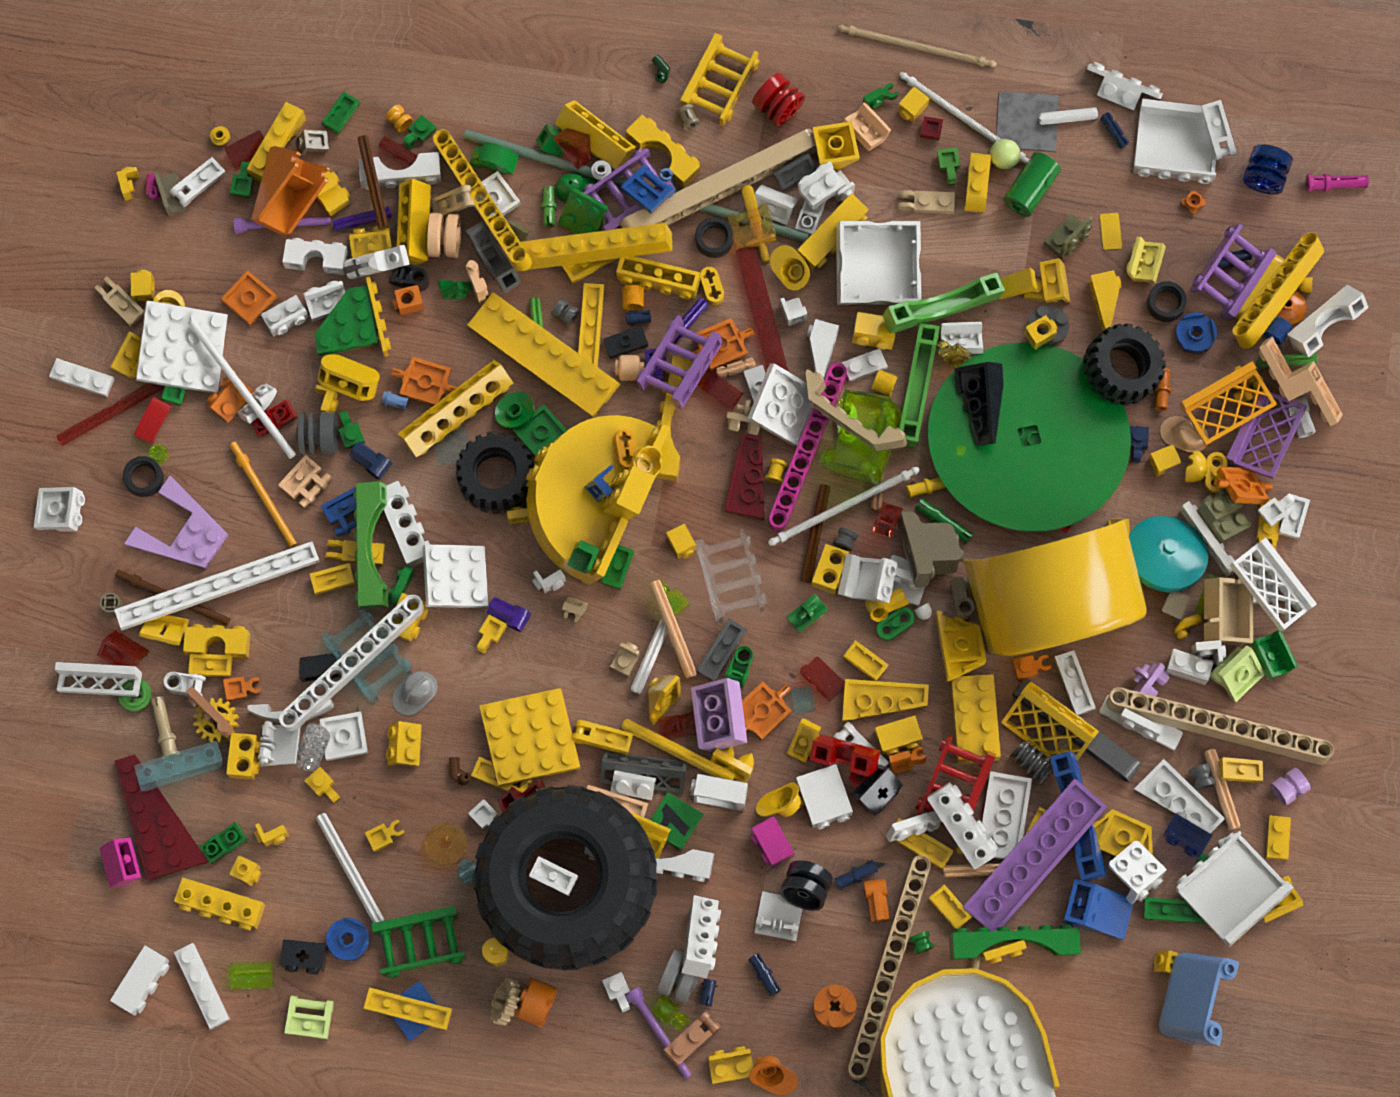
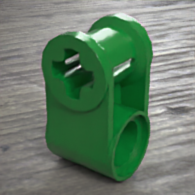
[724,646,753,688]

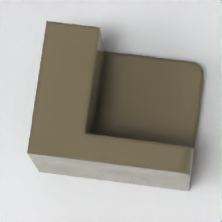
[1162,592,1190,624]

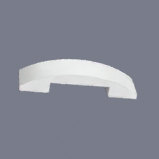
[247,700,334,723]

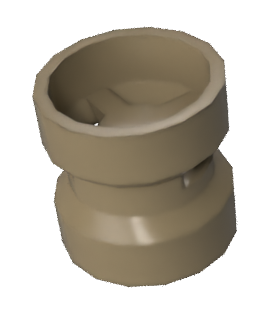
[99,592,124,617]

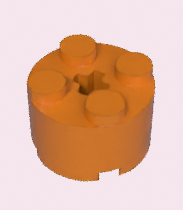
[514,977,558,1028]
[813,984,857,1030]

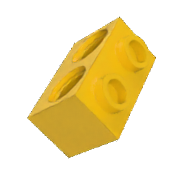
[811,544,849,595]
[226,733,262,780]

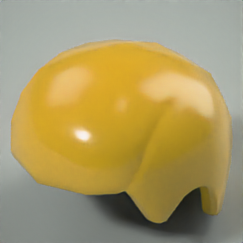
[631,445,663,476]
[1185,451,1208,482]

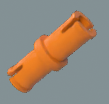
[1155,368,1171,411]

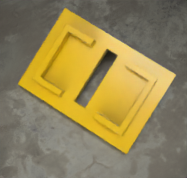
[139,615,189,645]

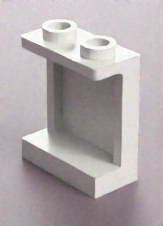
[838,554,898,603]
[796,764,853,830]

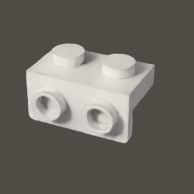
[303,281,345,321]
[941,322,983,355]

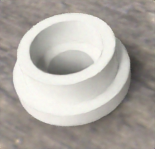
[591,161,612,181]

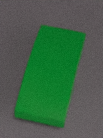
[199,822,249,864]

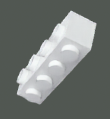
[927,782,998,870]
[681,895,721,978]

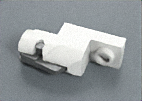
[344,245,409,279]

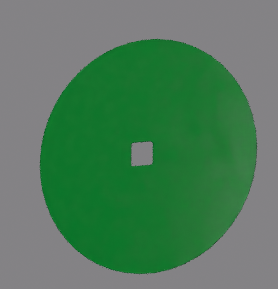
[928,342,1131,532]

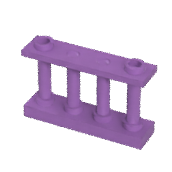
[583,148,676,230]
[1189,224,1277,320]
[637,315,723,409]

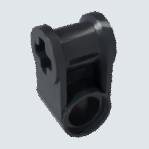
[389,265,430,291]

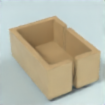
[1204,577,1253,645]

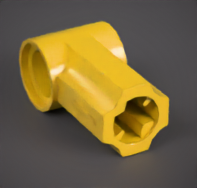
[865,587,909,622]

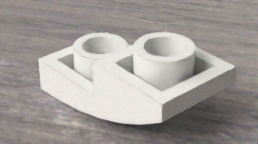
[795,200,826,234]
[237,383,277,424]

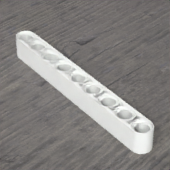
[279,595,424,732]

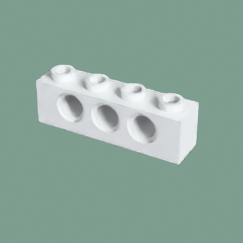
[384,481,430,567]

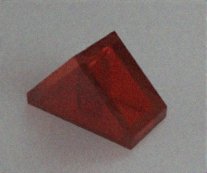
[553,128,591,170]
[873,502,903,538]

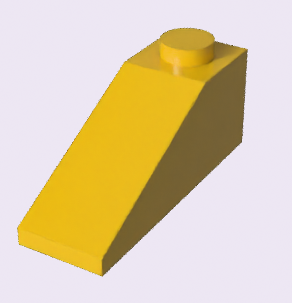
[1089,270,1121,332]

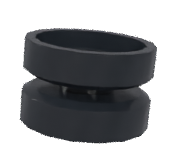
[780,860,833,911]

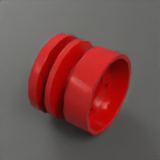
[752,72,805,127]

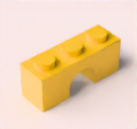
[183,624,251,659]

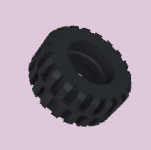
[1083,323,1166,406]
[456,431,534,514]

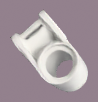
[164,672,206,697]

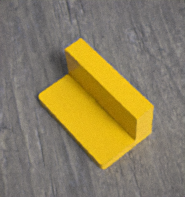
[1039,258,1070,303]

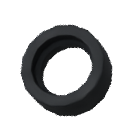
[695,217,733,258]
[1147,281,1187,322]
[123,456,164,497]

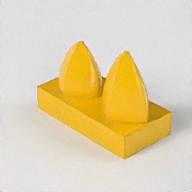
[711,747,754,783]

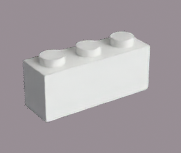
[110,946,170,1016]

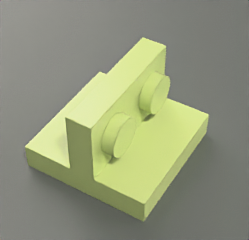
[1210,646,1265,702]

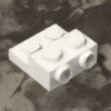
[33,487,85,532]

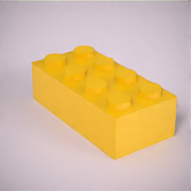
[950,674,1001,764]

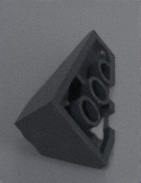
[955,362,1004,446]

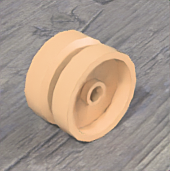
[427,213,461,258]

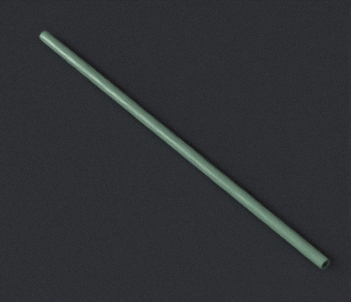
[464,129,809,243]

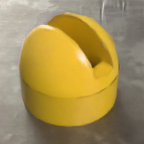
[1298,277,1313,293]

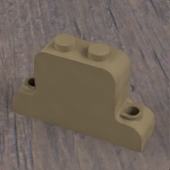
[897,511,964,588]

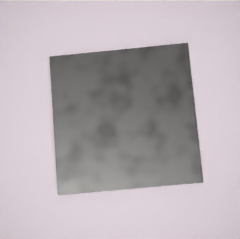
[997,91,1059,152]

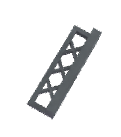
[600,751,687,793]

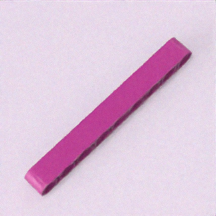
[769,362,847,533]

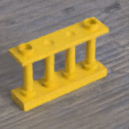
[680,33,760,127]

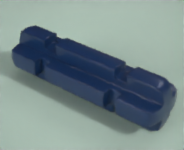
[1101,112,1129,149]

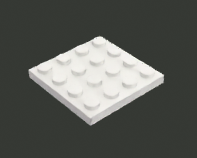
[135,301,228,393]

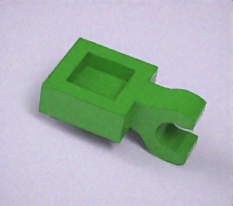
[937,147,960,185]

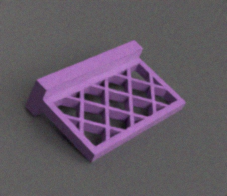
[1226,388,1307,479]

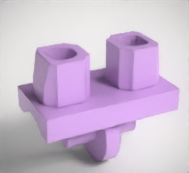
[1133,663,1170,697]

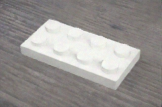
[982,771,1032,860]

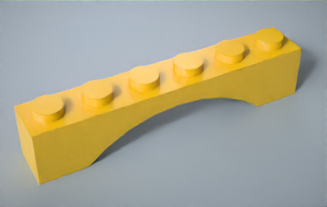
[655,356,692,482]

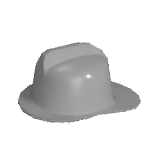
[392,671,438,716]

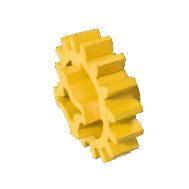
[193,698,239,744]

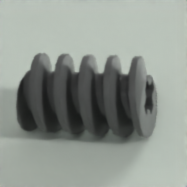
[1009,740,1053,786]

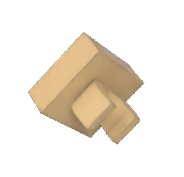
[562,596,588,623]

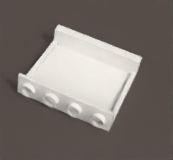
[1133,99,1216,184]
[1176,831,1293,947]

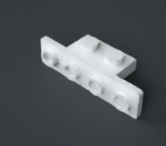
[1086,62,1163,110]
[1099,695,1183,750]

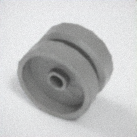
[657,949,699,1004]

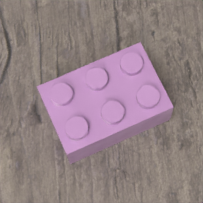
[691,678,747,752]

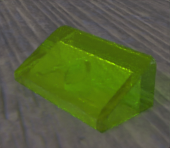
[229,962,273,989]

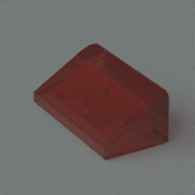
[224,130,264,170]

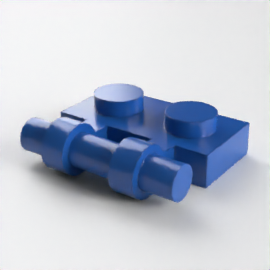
[321,487,357,537]

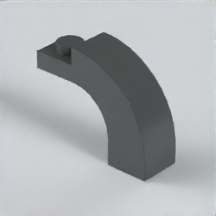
[466,221,522,293]

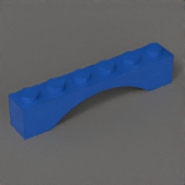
[1050,751,1107,882]

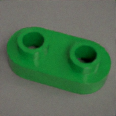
[388,566,414,606]
[876,607,914,641]

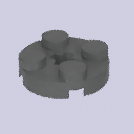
[1028,305,1069,346]

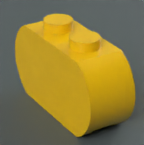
[964,152,991,213]
[317,354,380,401]

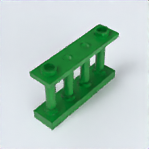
[371,906,466,979]

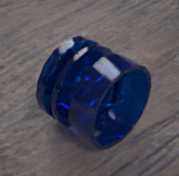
[1242,144,1293,195]

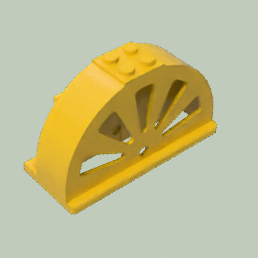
[526,415,670,585]

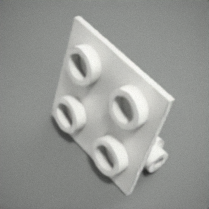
[258,721,300,767]
[754,891,802,941]

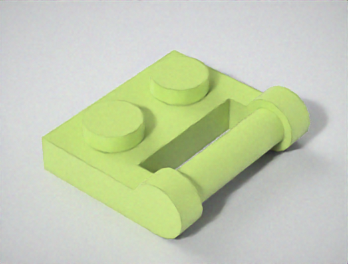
[284,995,334,1040]

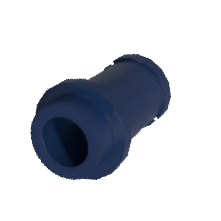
[625,310,651,326]
[699,978,718,1006]

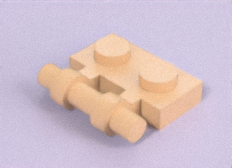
[466,260,489,306]
[278,455,332,508]

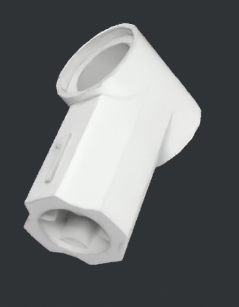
[1283,395,1316,438]

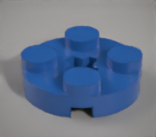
[1175,312,1217,354]
[326,917,370,961]

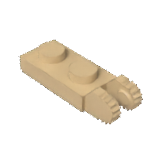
[898,190,955,214]
[94,276,144,328]

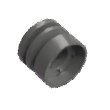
[296,412,338,455]

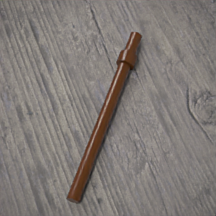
[115,569,231,626]

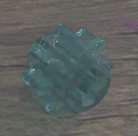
[456,858,476,885]

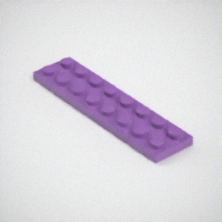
[963,778,1107,931]

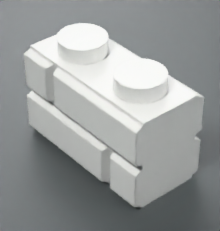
[1165,649,1214,685]

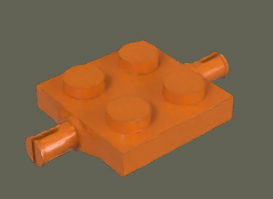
[692,318,755,371]
[391,356,457,406]
[1214,467,1273,505]
[742,682,792,741]

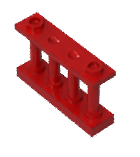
[915,735,996,816]

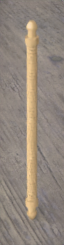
[838,25,997,68]

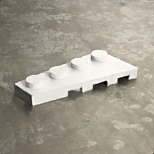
[1134,759,1225,834]

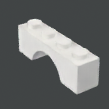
[358,152,442,190]
[1287,285,1369,358]

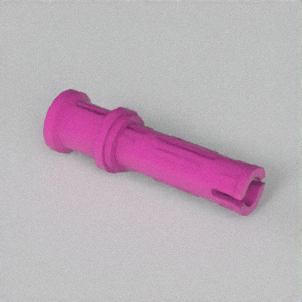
[1306,174,1369,192]

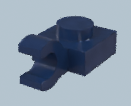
[1130,426,1149,462]

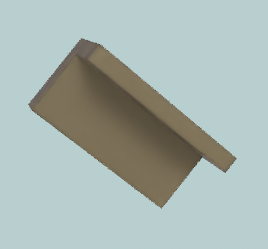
[154,172,188,217]

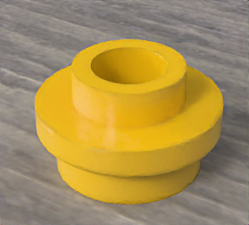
[210,126,230,146]

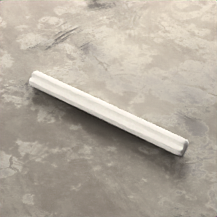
[316,813,384,923]

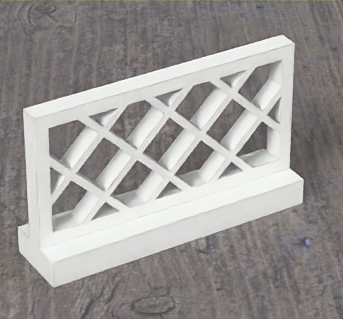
[1230,538,1317,632]

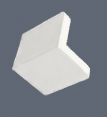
[780,298,807,326]

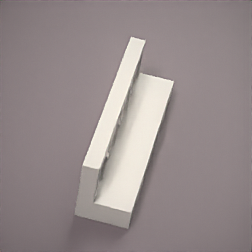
[55,662,142,697]

